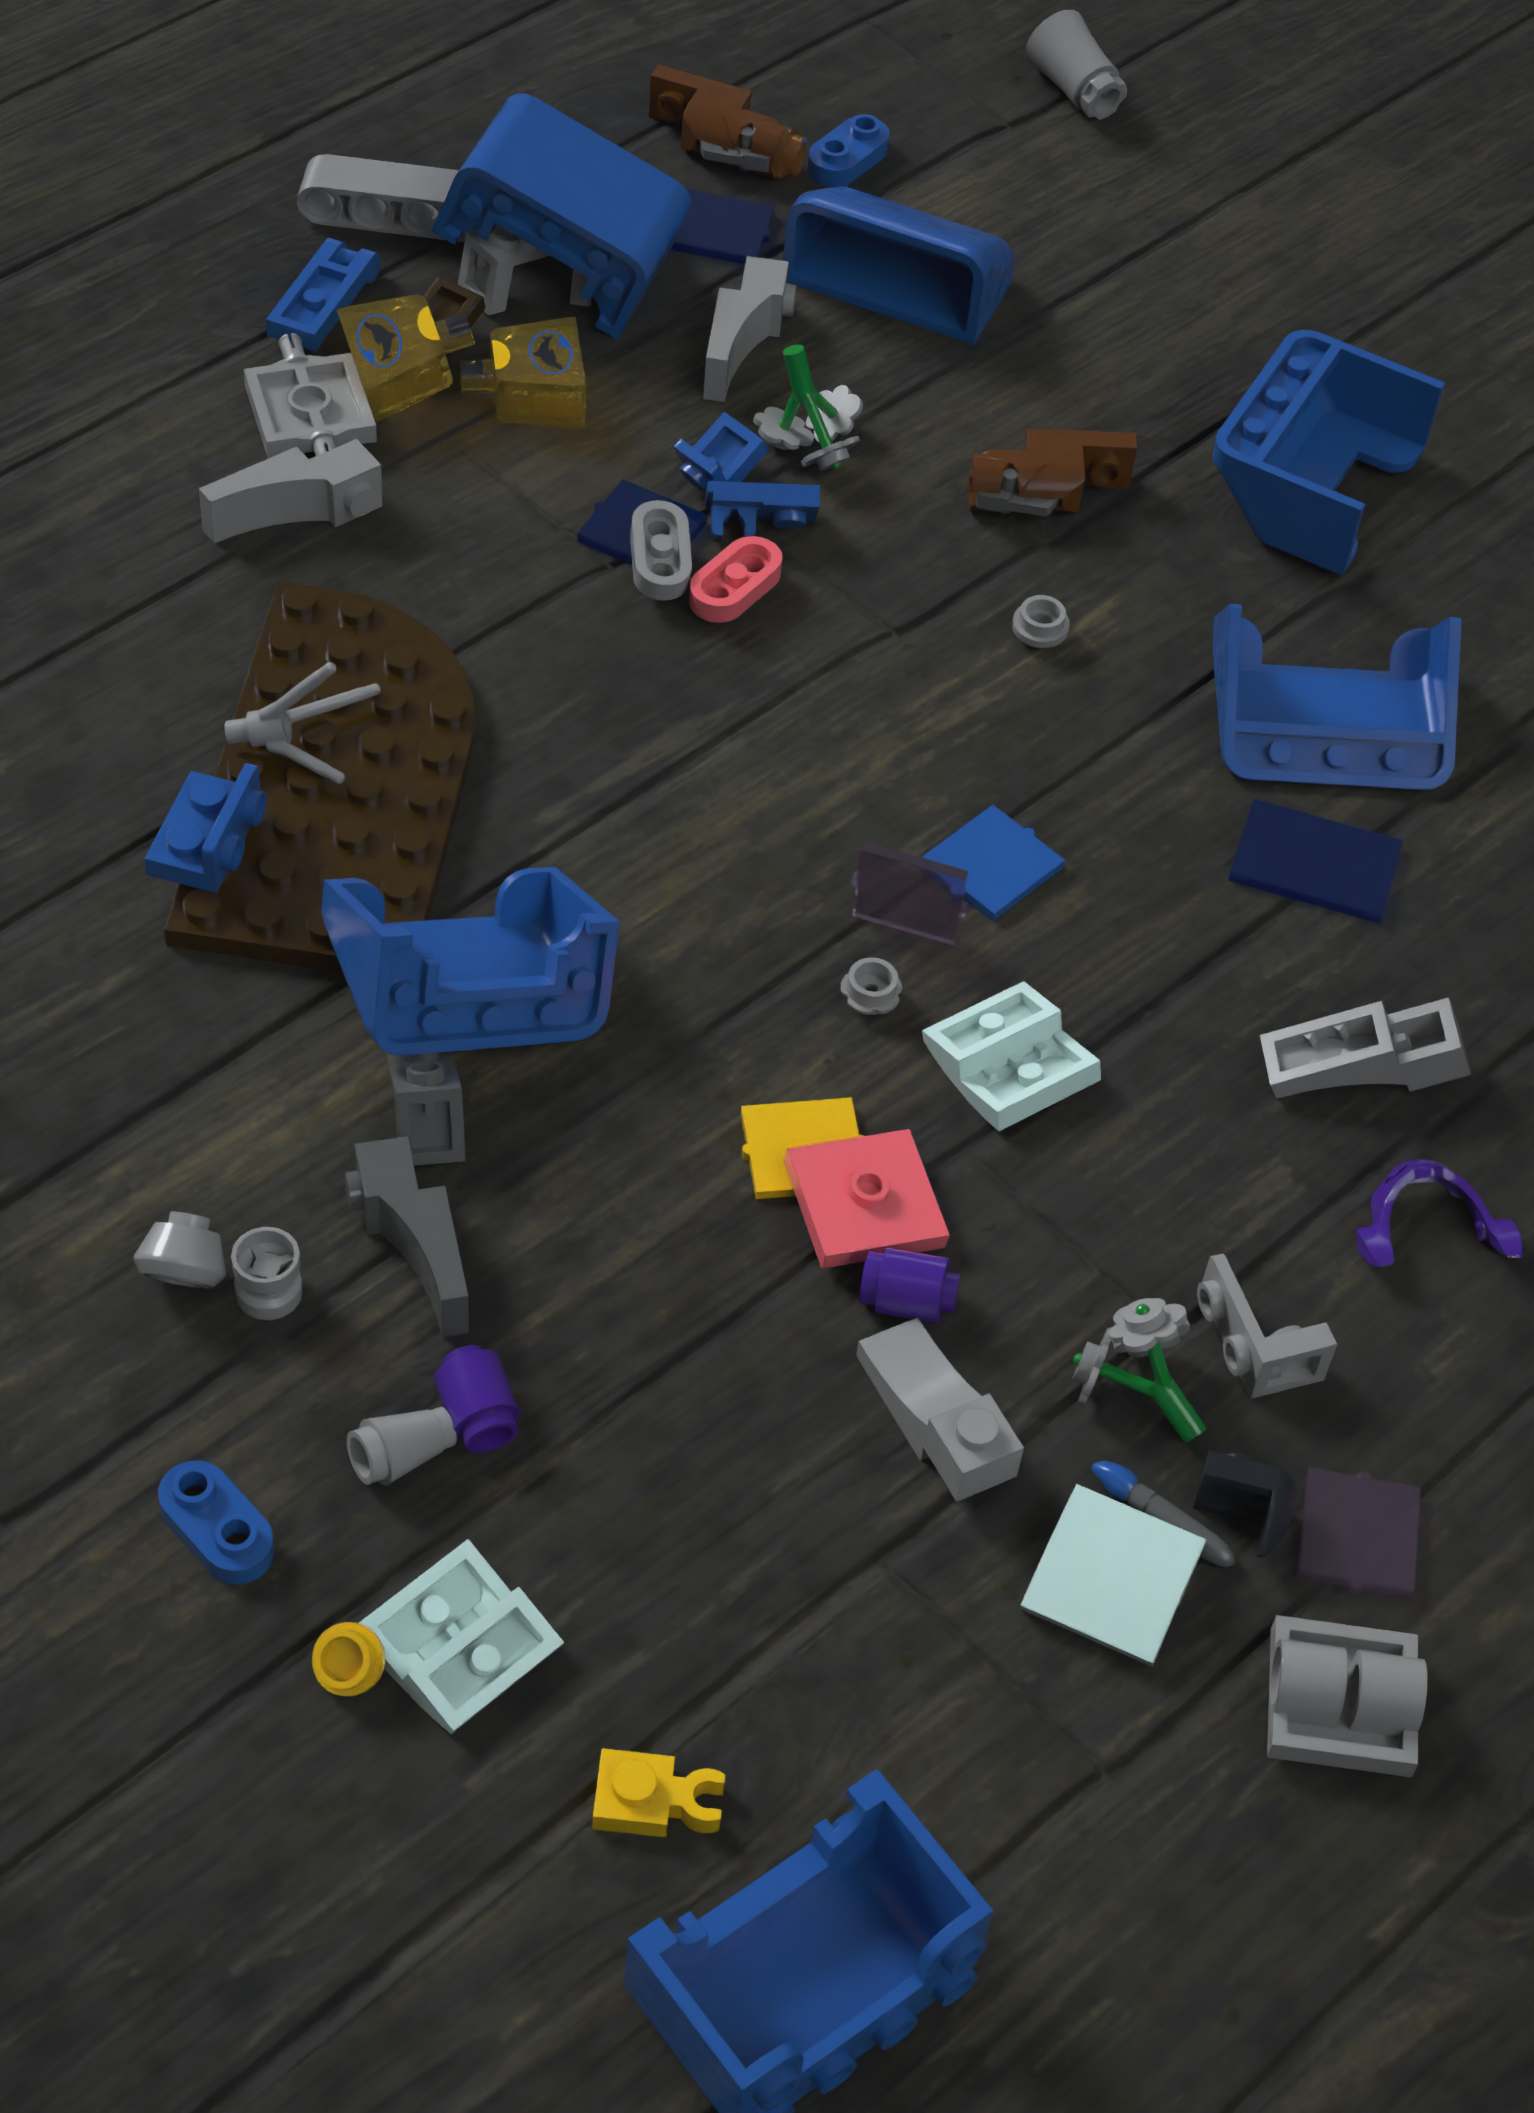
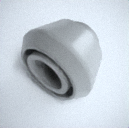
[133,1211,226,1289]

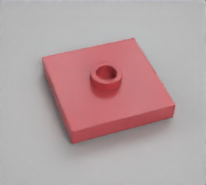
[784,1129,950,1269]

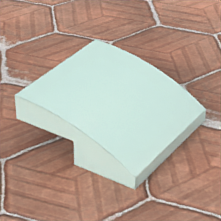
[922,981,1101,1131]
[1021,1484,1206,1667]
[359,1539,564,1734]

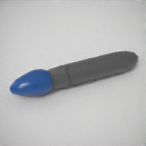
[1092,1461,1235,1567]

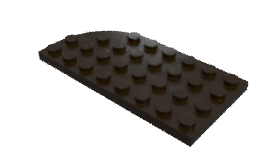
[164,581,475,972]

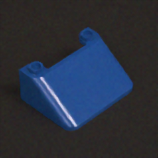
[1213,604,1462,791]

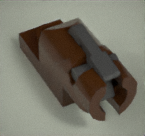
[968,428,1137,516]

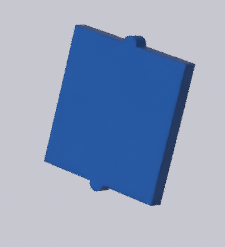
[921,805,1065,921]

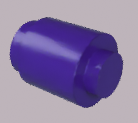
[860,1247,961,1324]
[434,1345,520,1453]

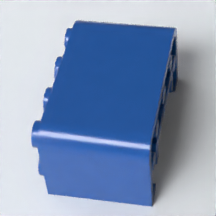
[432,93,692,340]
[624,1769,994,2113]

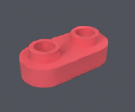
[689,536,782,623]

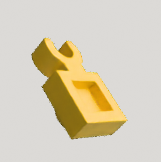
[592,1748,725,1838]

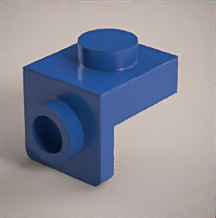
[673,412,769,492]

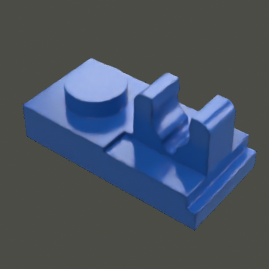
[705,481,820,541]

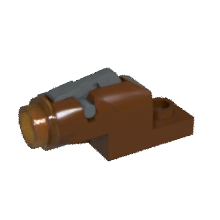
[649,64,808,179]

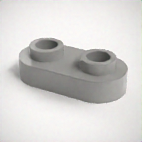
[630,500,692,600]

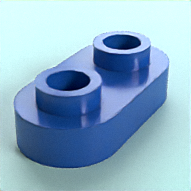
[807,114,890,187]
[158,1460,274,1585]

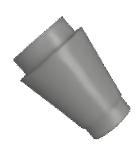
[347,1407,457,1486]

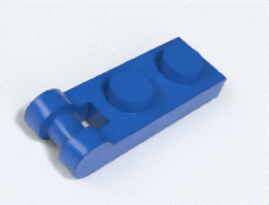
[266,238,380,352]

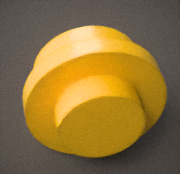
[312,1622,385,1696]

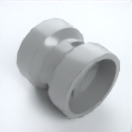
[231,1227,303,1321]

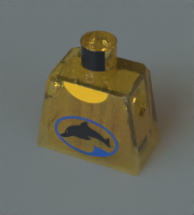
[337,294,475,422]
[460,317,586,428]

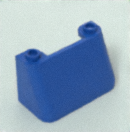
[321,867,620,1056]

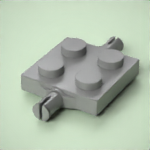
[244,333,377,458]

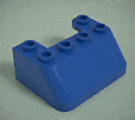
[1212,330,1445,576]

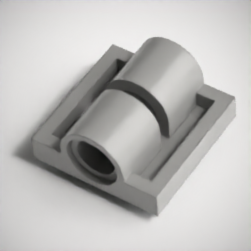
[1267,1615,1428,1777]

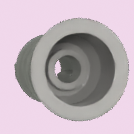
[1025,10,1127,120]

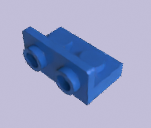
[145,763,267,893]

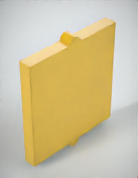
[741,1097,863,1199]

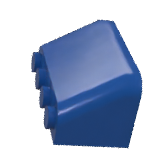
[783,186,1014,345]

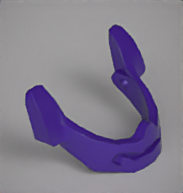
[1356,1159,1523,1267]

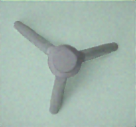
[225,662,381,784]

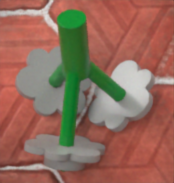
[753,345,863,471]
[1073,1298,1207,1443]

